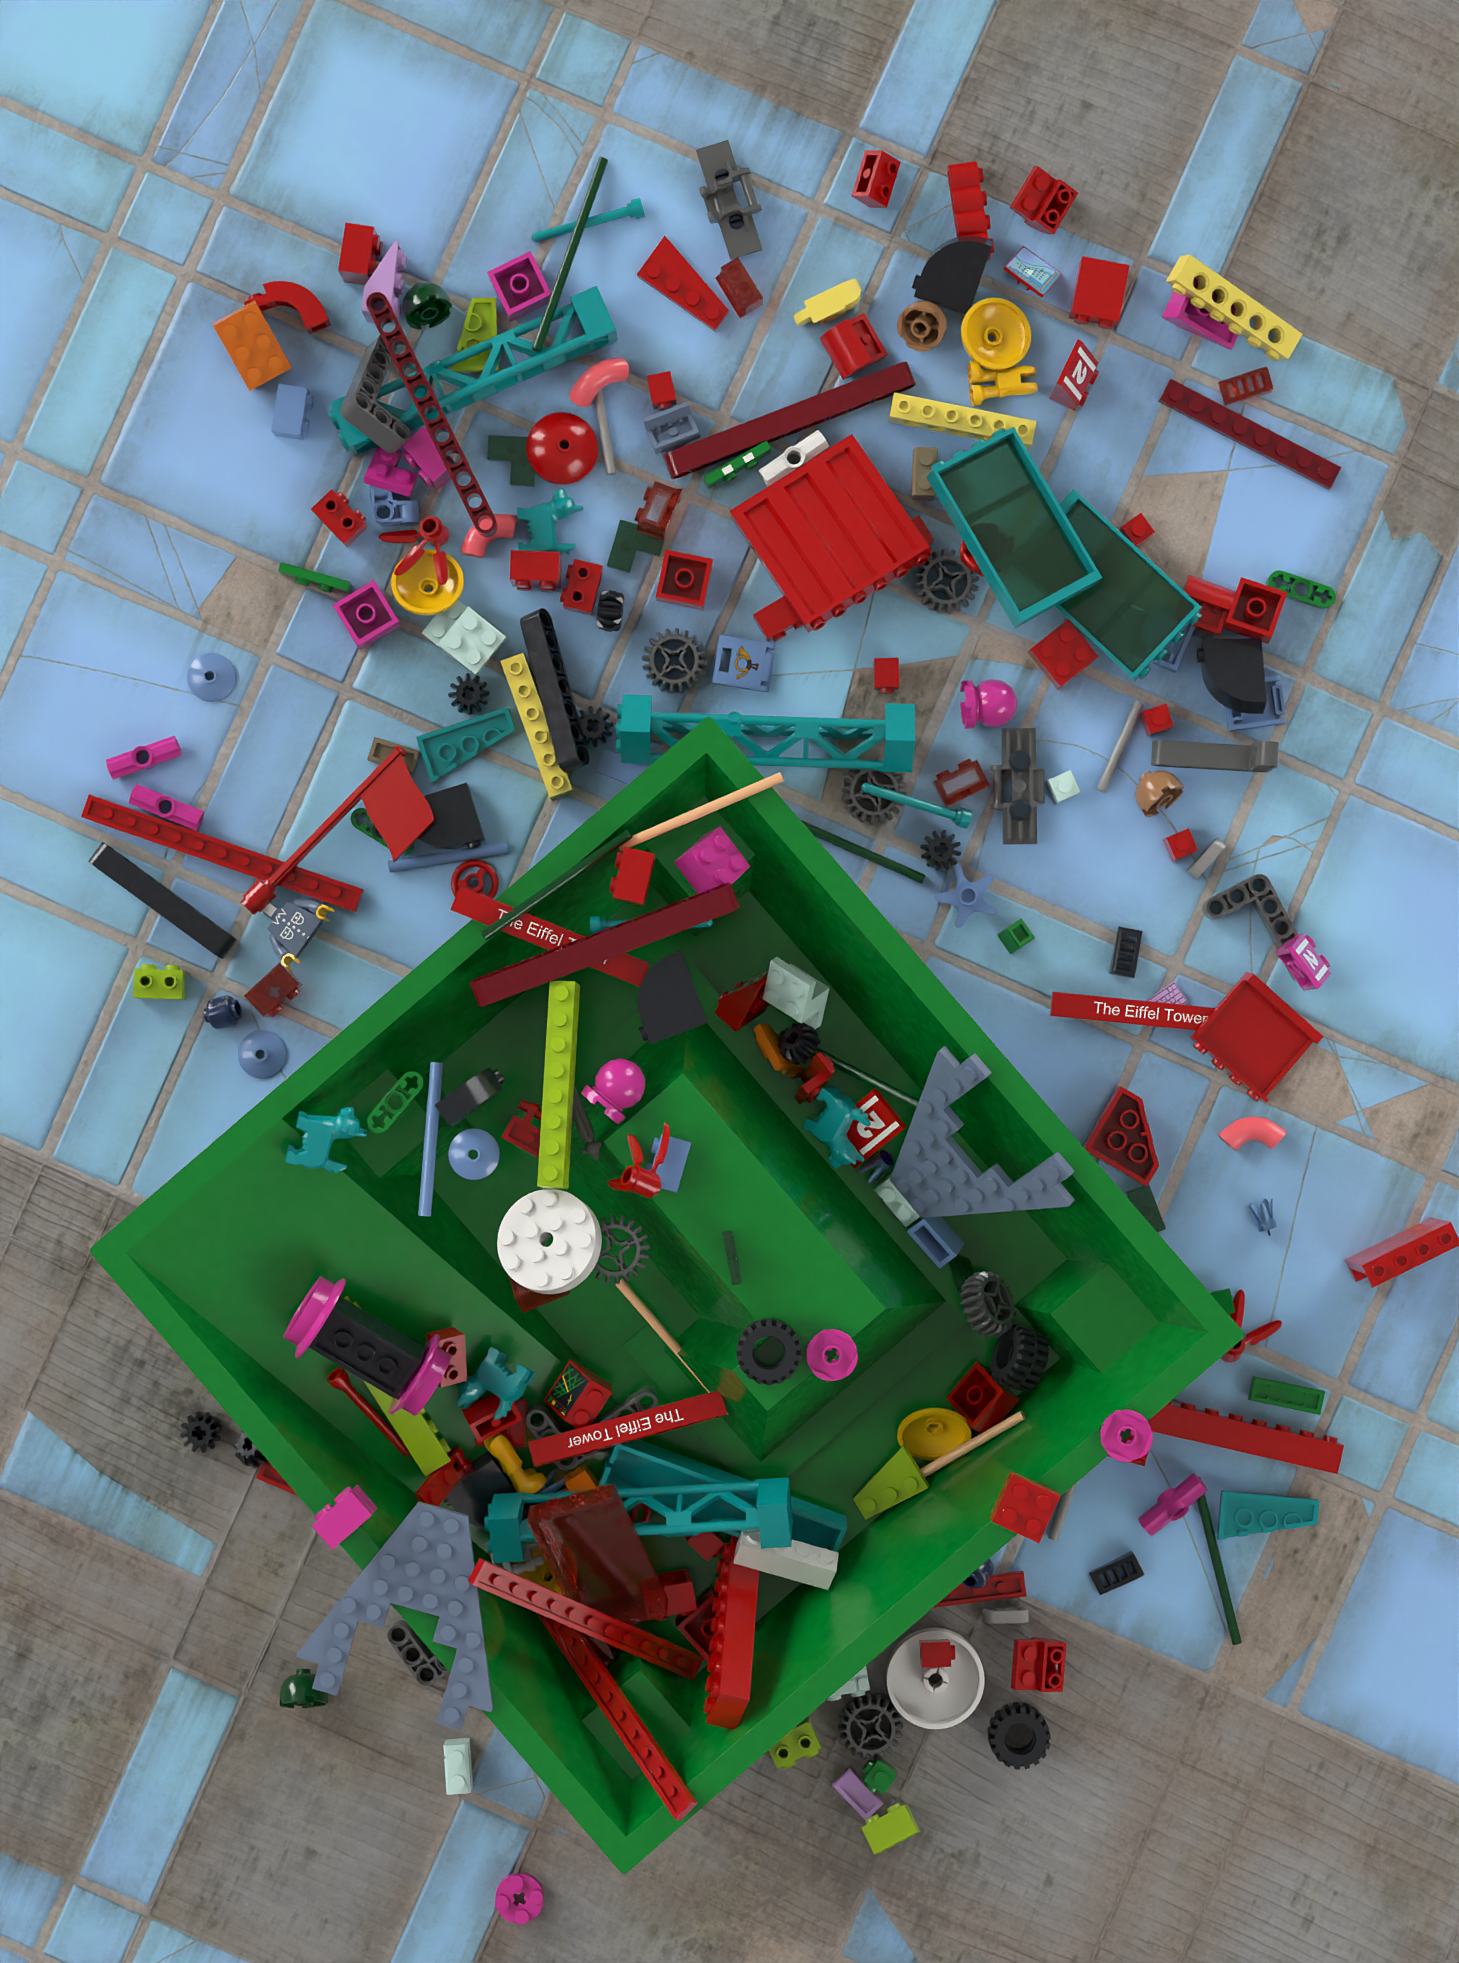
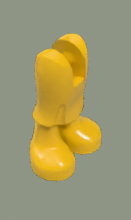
[968,361,1038,407]
[484,1433,547,1494]

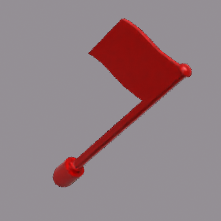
[241,746,435,915]

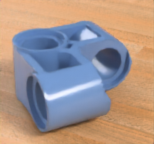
[369,485,420,527]

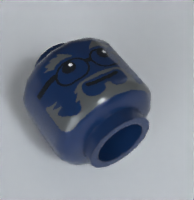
[204,995,242,1029]
[962,1559,994,1589]

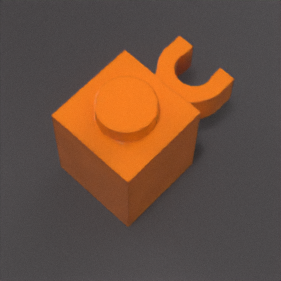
[558,1463,601,1507]

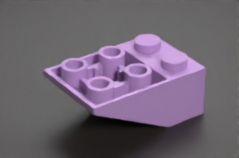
[361,241,407,325]

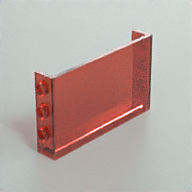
[527,1483,668,1637]

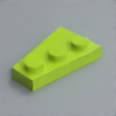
[451,297,499,373]
[853,1444,929,1520]

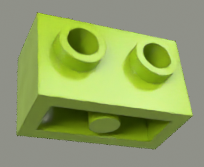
[133,964,187,1000]
[769,1716,821,1769]
[861,1803,921,1855]

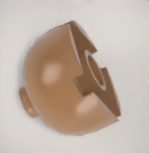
[897,301,947,351]
[1135,771,1184,817]

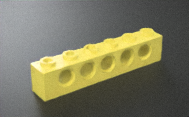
[1166,255,1303,361]
[888,393,1037,450]
[500,653,574,800]

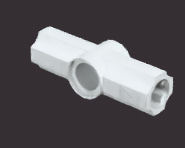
[758,430,830,486]

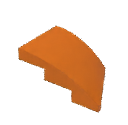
[753,1024,806,1078]

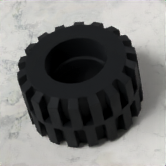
[737,1318,801,1385]
[990,1324,1049,1392]
[987,1702,1051,1770]

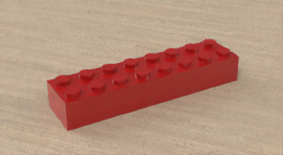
[703,1535,759,1730]

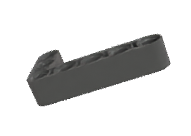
[340,335,411,453]
[1151,740,1279,772]
[1202,874,1298,981]
[526,1386,658,1470]
[387,1620,449,1686]

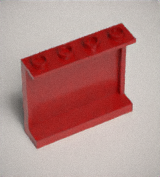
[1190,972,1324,1103]
[1345,1218,1459,1288]

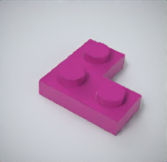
[364,445,418,497]

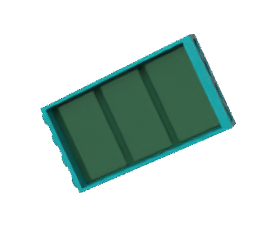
[926,427,1102,628]
[1010,489,1203,681]

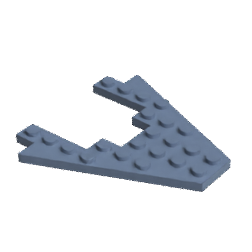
[890,1046,1075,1218]
[296,1501,493,1731]

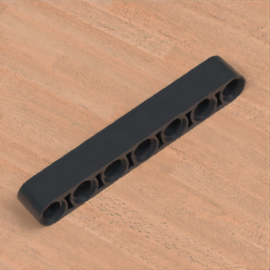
[520,608,590,773]
[88,842,237,959]

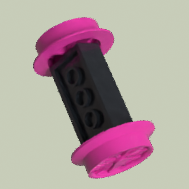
[283,1276,452,1416]

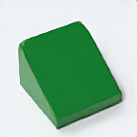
[998,918,1035,954]

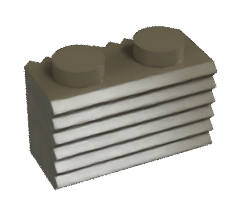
[911,447,938,501]

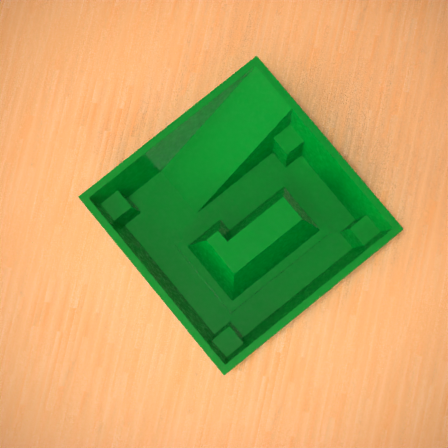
[90,717,1244,1874]

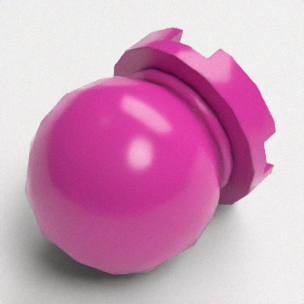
[960,679,1017,729]
[581,1058,645,1124]

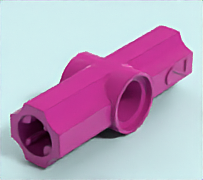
[106,736,182,780]
[129,784,205,831]
[1138,1473,1208,1536]

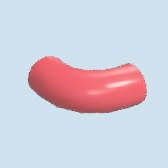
[569,358,629,407]
[460,514,517,558]
[1218,1116,1287,1151]

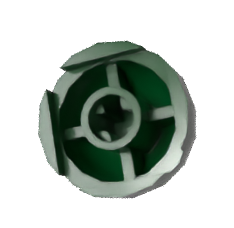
[402,283,452,330]
[279,1669,328,1709]

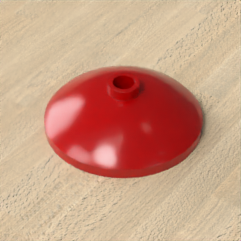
[526,412,598,485]

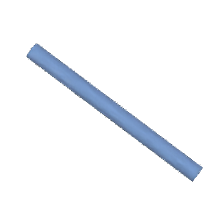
[418,1062,443,1216]

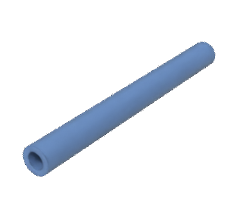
[388,842,509,873]

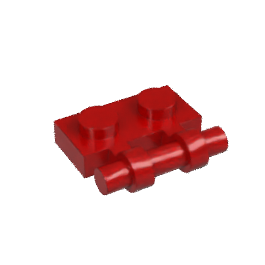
[501,1099,542,1158]

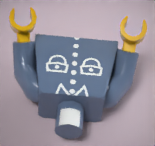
[263,899,334,971]

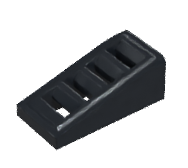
[1109,926,1142,979]
[1089,1551,1145,1595]

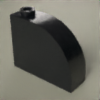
[912,236,994,314]
[1197,638,1267,714]
[418,783,486,849]
[638,951,708,1045]
[435,1068,506,1126]
[443,1451,532,1529]

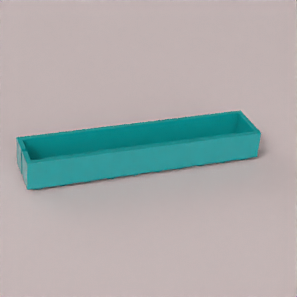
[599,1439,847,1552]

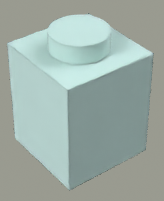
[1046,770,1080,804]

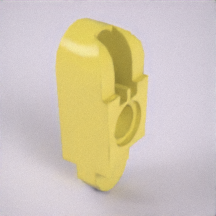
[793,279,862,326]

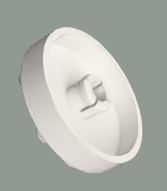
[497,1189,602,1294]
[886,1628,984,1729]

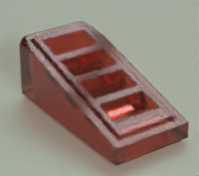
[1218,366,1273,406]

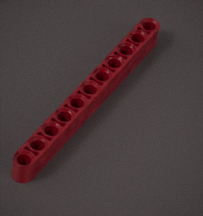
[366,292,498,537]
[663,361,916,479]
[470,883,740,1007]

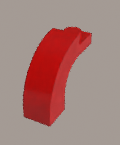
[244,281,332,334]

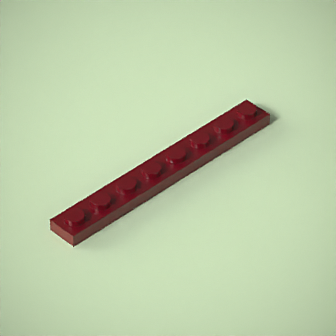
[1158,379,1342,490]

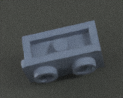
[643,402,701,454]

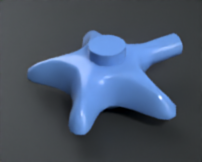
[935,863,997,928]

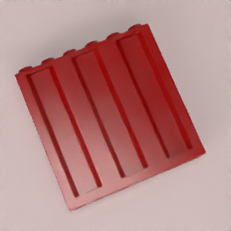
[730,434,931,633]

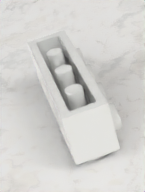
[733,1531,839,1590]

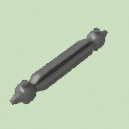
[572,1086,603,1160]

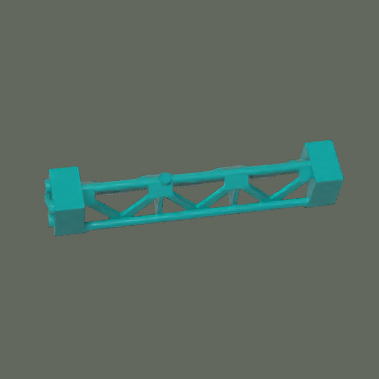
[328,285,618,457]
[616,694,915,773]
[484,1478,793,1563]

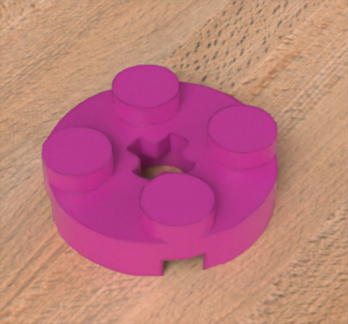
[806,1329,858,1381]
[1100,1409,1153,1462]
[495,1872,544,1925]

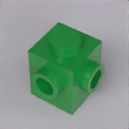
[862,1754,898,1795]

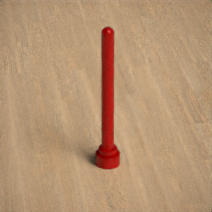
[327,1367,410,1456]

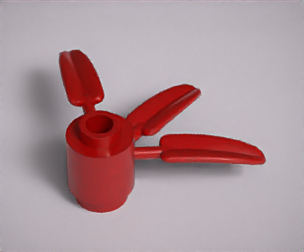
[378,516,450,585]
[608,1123,670,1198]
[1221,1289,1282,1363]

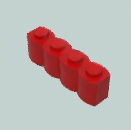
[947,161,994,261]

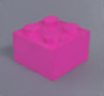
[487,251,551,322]
[402,426,456,491]
[333,580,402,650]
[674,826,751,894]
[312,1485,377,1550]

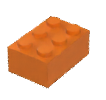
[212,300,292,391]

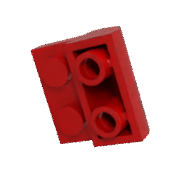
[1010,166,1078,234]
[819,313,888,380]
[1173,575,1235,636]
[1011,1637,1066,1692]

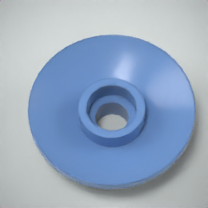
[187,653,236,702]
[238,1030,286,1079]
[448,1129,500,1180]

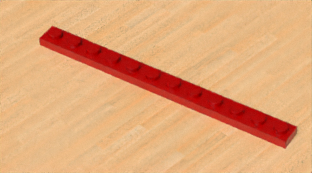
[81,794,364,912]
[468,1558,705,1680]
[537,1613,697,1821]

